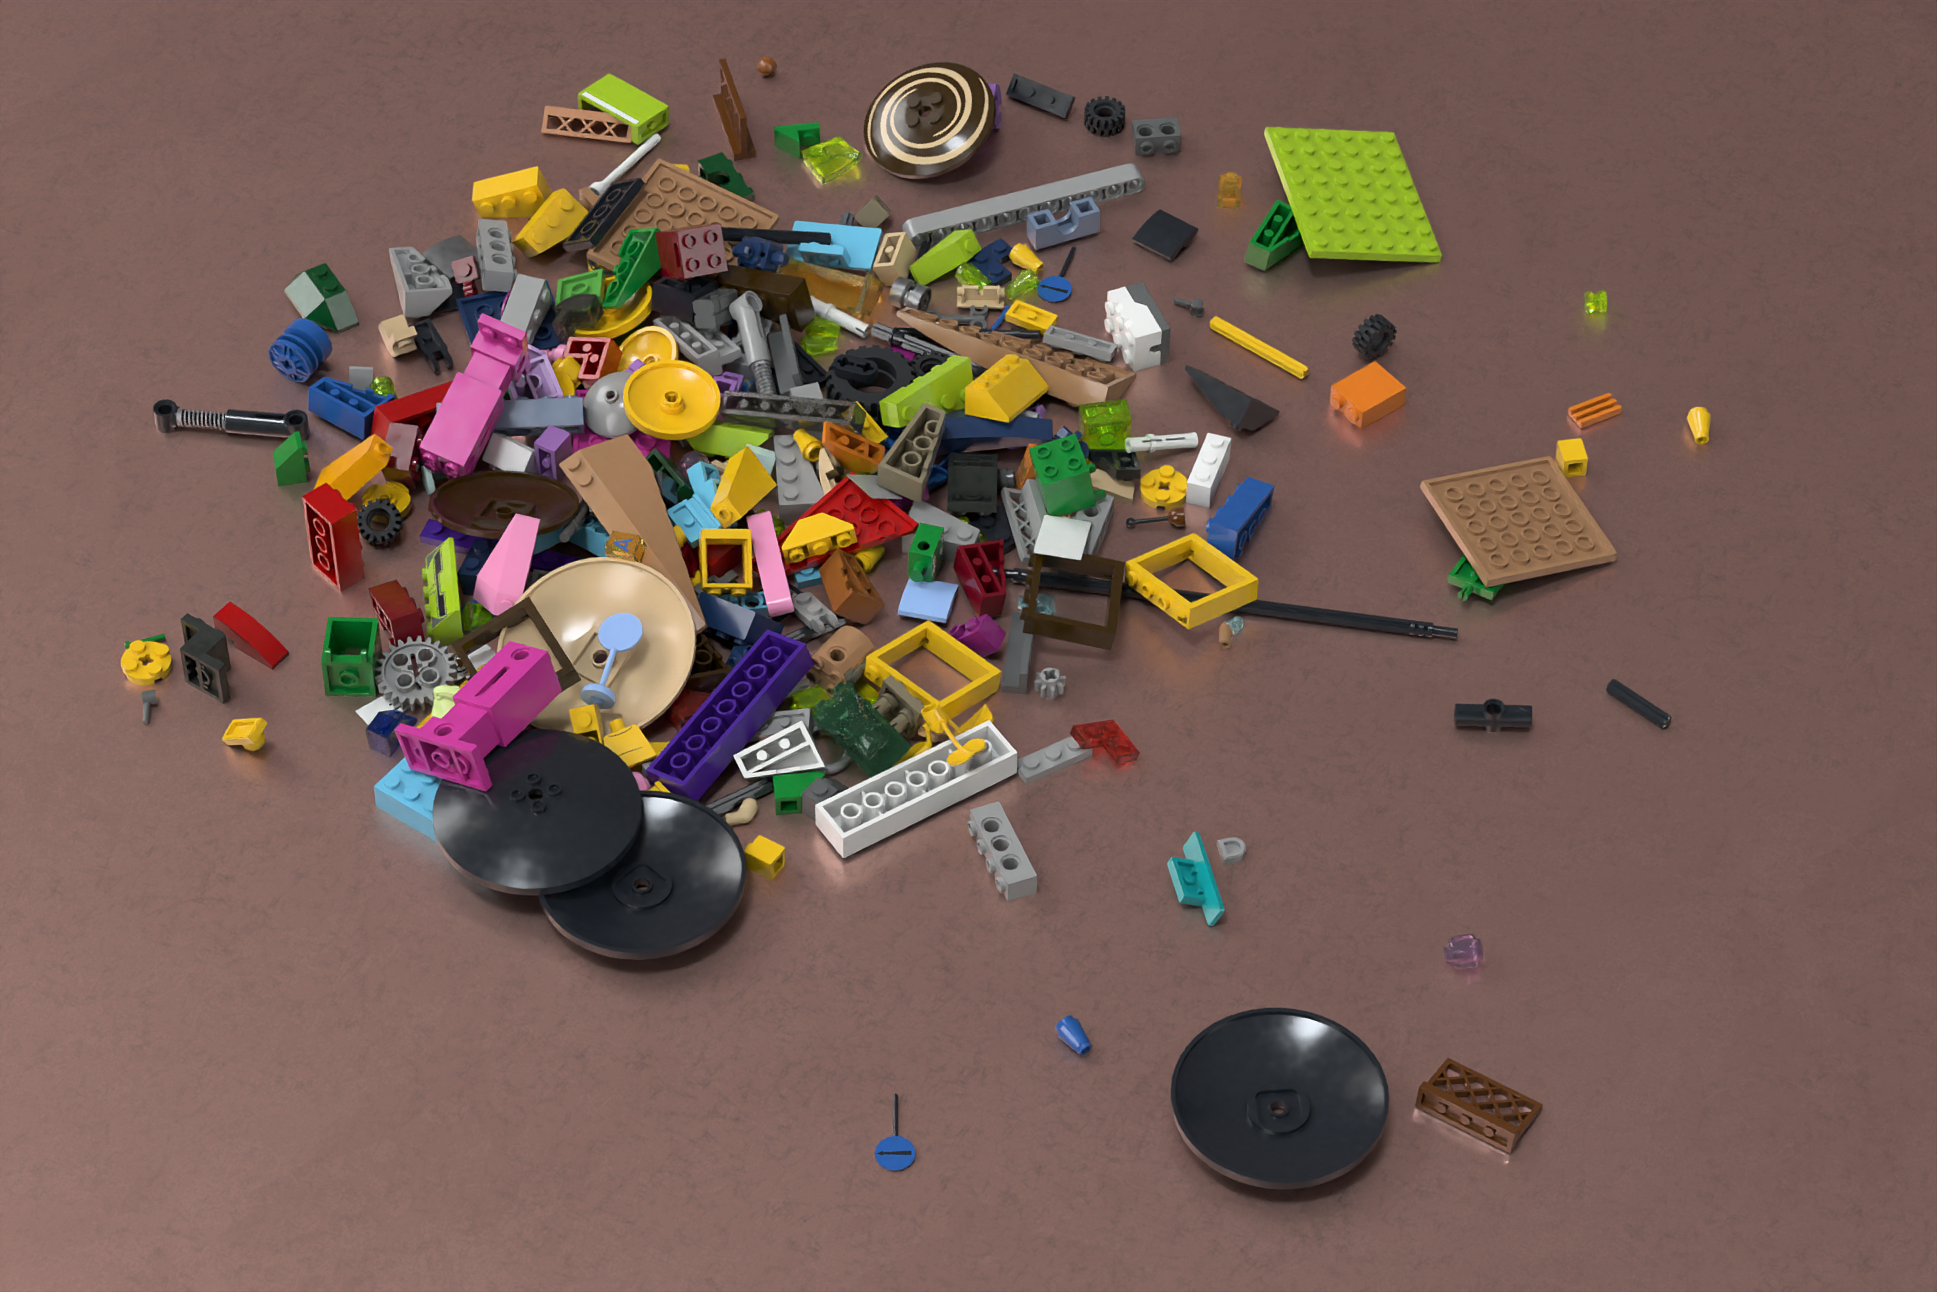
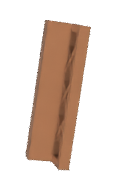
[541,106,632,144]

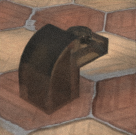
[552,294,604,342]

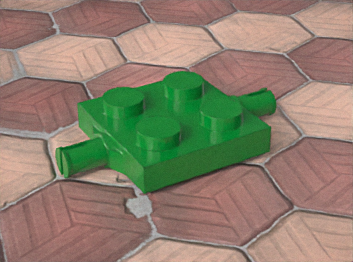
[1447,555,1504,601]

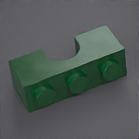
[698,152,755,202]

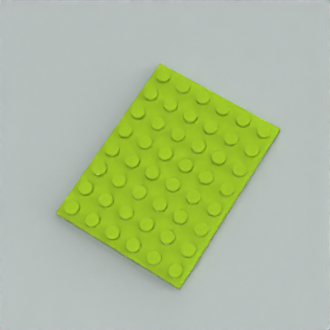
[1264,127,1442,263]

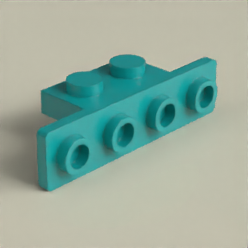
[1167,832,1225,926]

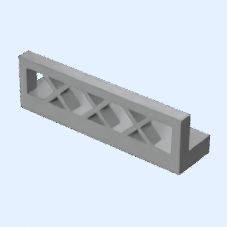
[1000,479,1047,563]

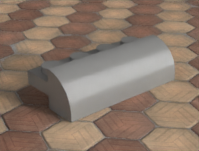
[653,316,742,376]

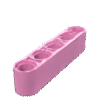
[746,511,795,618]

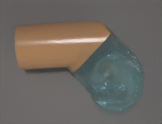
[1219,616,1245,649]

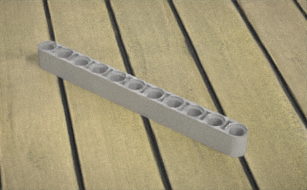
[902,163,1146,249]

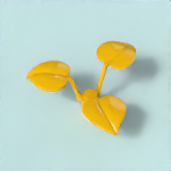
[886,702,994,767]

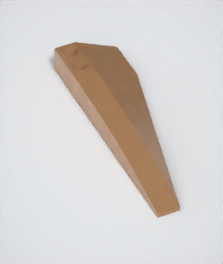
[896,307,1137,415]
[559,434,708,635]

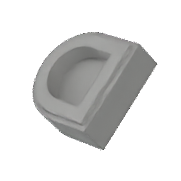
[1217,837,1246,865]

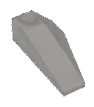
[389,247,452,318]

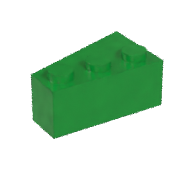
[1244,199,1304,271]

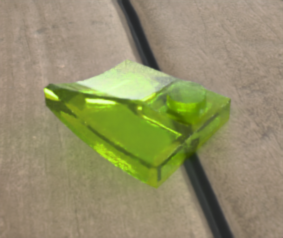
[800,136,862,185]

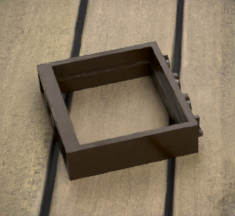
[1020,553,1125,651]
[451,597,581,694]

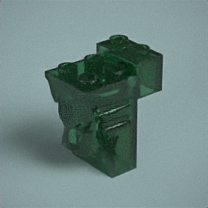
[812,680,913,778]

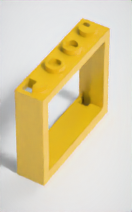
[1125,533,1259,629]
[864,620,1002,719]

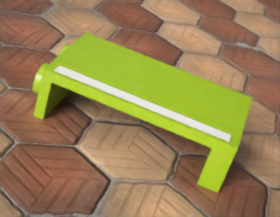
[578,73,670,145]

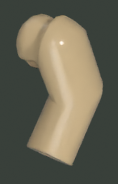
[725,798,758,826]

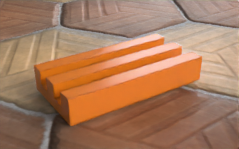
[1568,392,1622,429]

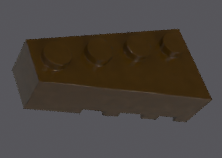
[713,264,816,333]
[681,633,733,700]

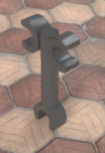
[927,305,988,329]

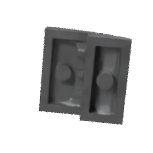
[421,235,480,282]

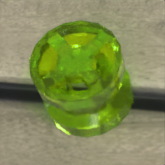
[1584,290,1607,314]

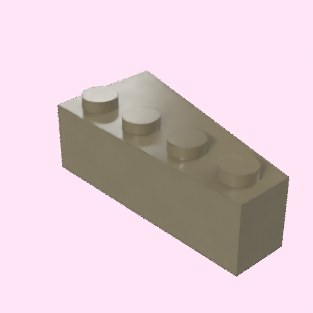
[877,402,946,503]

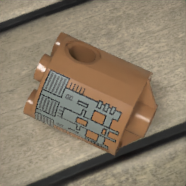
[806,625,876,699]

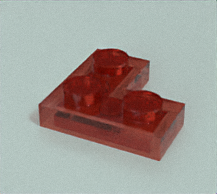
[1070,720,1140,763]

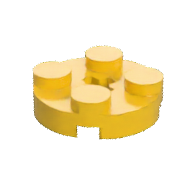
[1140,465,1187,510]
[362,481,412,526]
[121,640,173,685]

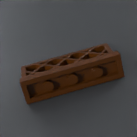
[713,58,756,161]
[1415,1058,1543,1154]

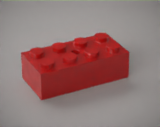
[302,482,365,592]

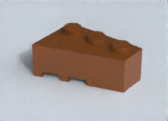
[819,549,885,625]

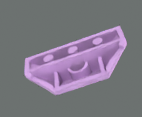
[507,344,563,400]

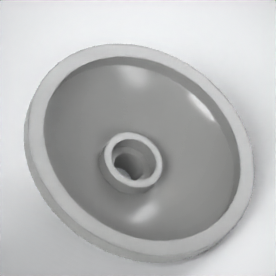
[583,372,638,438]

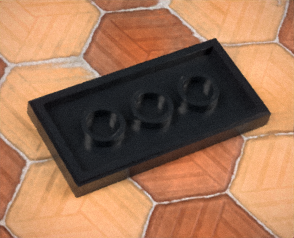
[562,178,645,252]

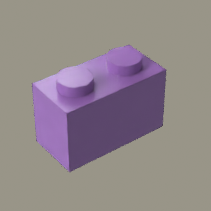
[534,425,572,481]

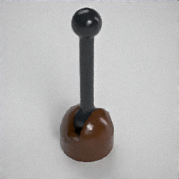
[1126,507,1185,527]

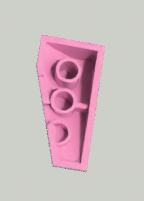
[473,514,540,615]

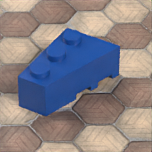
[308,377,396,440]

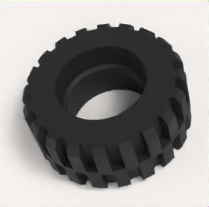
[826,345,917,433]

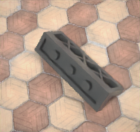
[768,314,804,401]
[1001,600,1038,695]

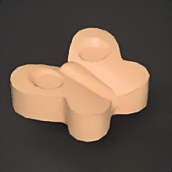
[917,722,948,742]

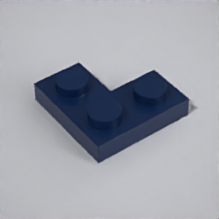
[964,238,1013,286]

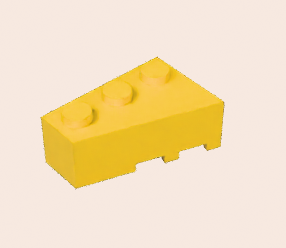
[472,166,552,217]
[512,188,588,258]

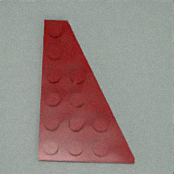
[752,471,919,580]

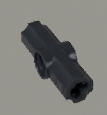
[1454,699,1532,732]

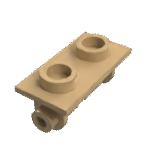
[957,284,1005,309]

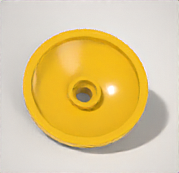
[617,326,679,372]

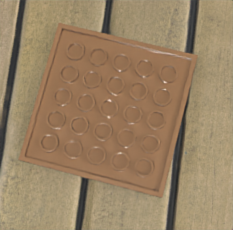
[587,158,780,290]
[1420,456,1618,587]

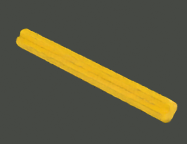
[1209,316,1309,379]

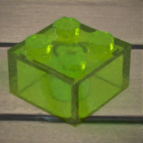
[1078,399,1132,459]

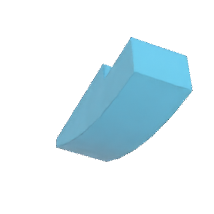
[687,461,738,528]

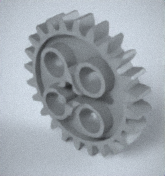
[375,636,458,711]

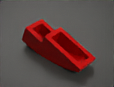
[213,602,289,670]

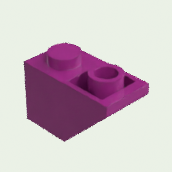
[948,614,1006,658]

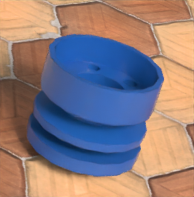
[268,318,333,382]

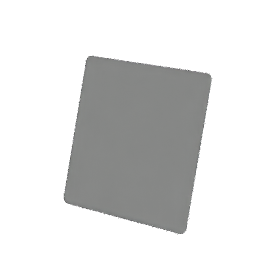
[847,474,903,499]

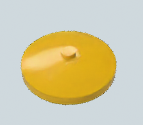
[562,276,653,338]
[623,360,721,440]

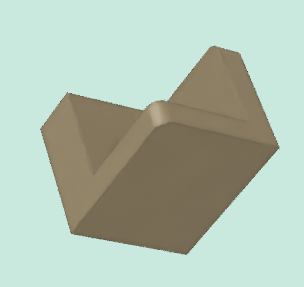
[854,195,892,228]

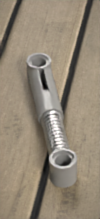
[729,291,790,433]

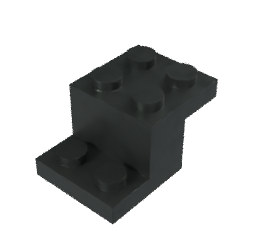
[947,453,997,516]
[180,613,231,704]

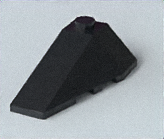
[1185,365,1280,431]

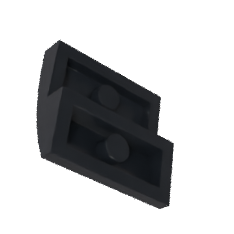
[1132,209,1199,262]

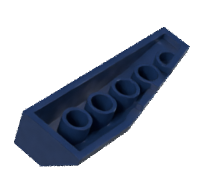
[904,410,1053,456]

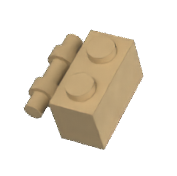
[864,232,917,287]

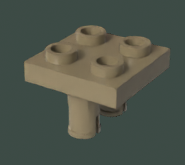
[865,675,924,741]

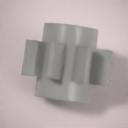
[1034,668,1066,699]

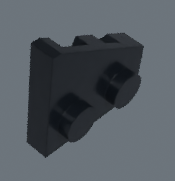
[1088,449,1141,481]
[970,503,1017,556]

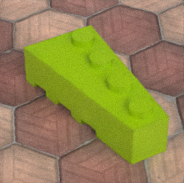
[879,355,973,428]

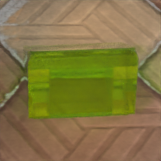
[462,602,492,631]

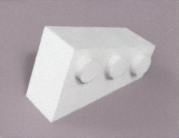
[733,721,828,781]

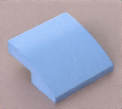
[898,578,959,623]

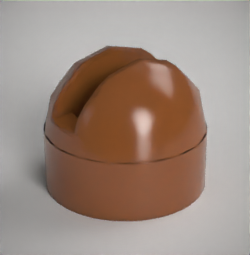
[757,56,777,76]

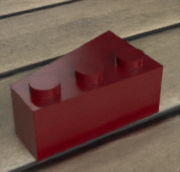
[953,540,1006,617]
[368,579,425,659]

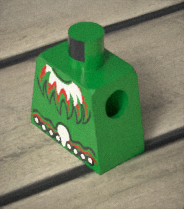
[908,523,944,583]

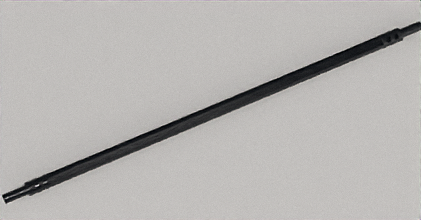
[992,567,1458,638]

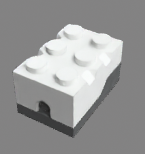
[1104,282,1170,372]

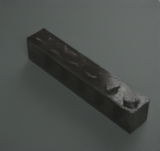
[719,390,867,436]

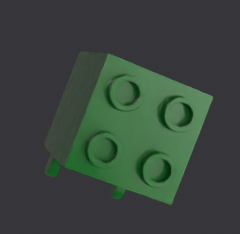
[1029,434,1106,517]
[321,617,382,697]

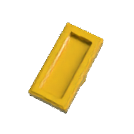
[222,718,267,751]

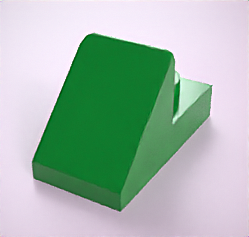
[774,122,821,159]

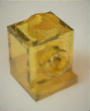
[1217,172,1243,209]

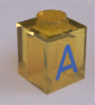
[605,530,647,563]

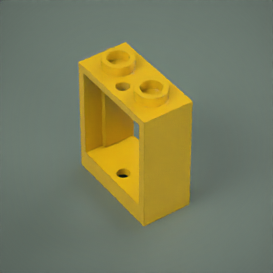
[699,529,752,597]

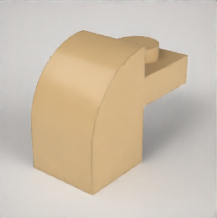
[378,314,417,357]

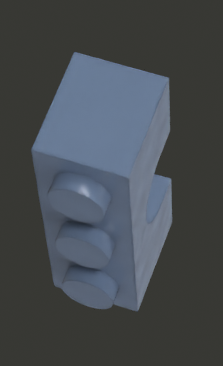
[1027,197,1100,250]

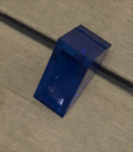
[365,709,418,757]

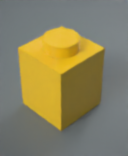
[1555,438,1588,478]
[744,835,786,881]

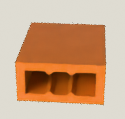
[1330,361,1406,430]

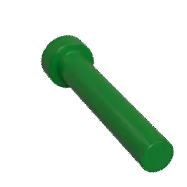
[124,634,166,650]

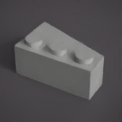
[500,274,553,345]
[902,500,980,563]

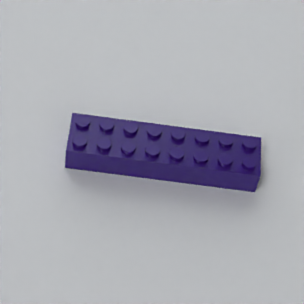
[645,629,814,801]

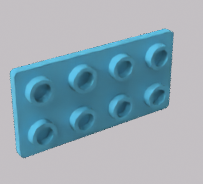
[785,221,883,271]

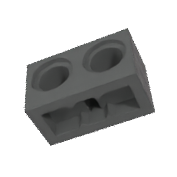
[1131,117,1181,156]

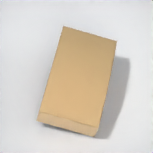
[818,448,839,495]

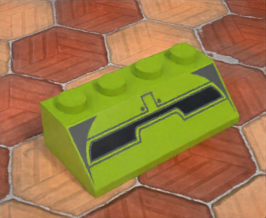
[422,537,463,646]

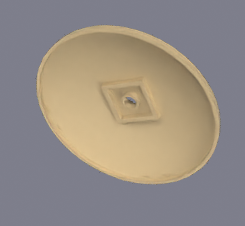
[497,557,696,736]

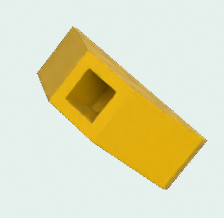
[782,513,857,564]

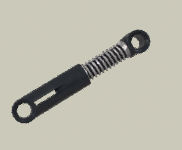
[153,399,310,441]

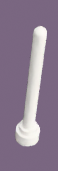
[589,134,661,197]

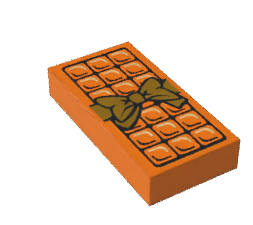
[1015,443,1037,490]

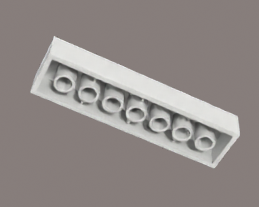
[815,720,1017,858]

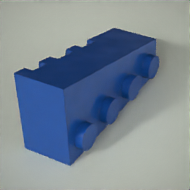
[1206,477,1275,561]

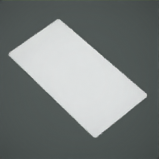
[1033,515,1091,560]

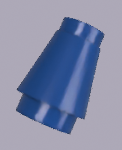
[1055,1015,1092,1056]

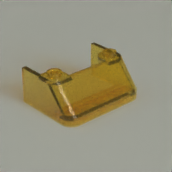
[777,255,885,320]

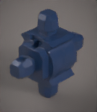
[732,236,790,273]

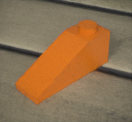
[822,421,885,475]

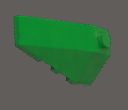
[602,227,661,310]

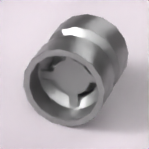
[888,276,932,312]

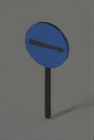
[1037,246,1076,303]
[875,1093,916,1172]

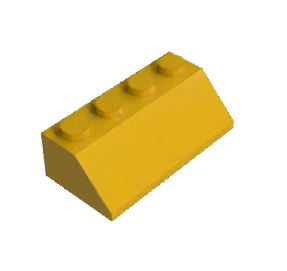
[965,354,1049,423]

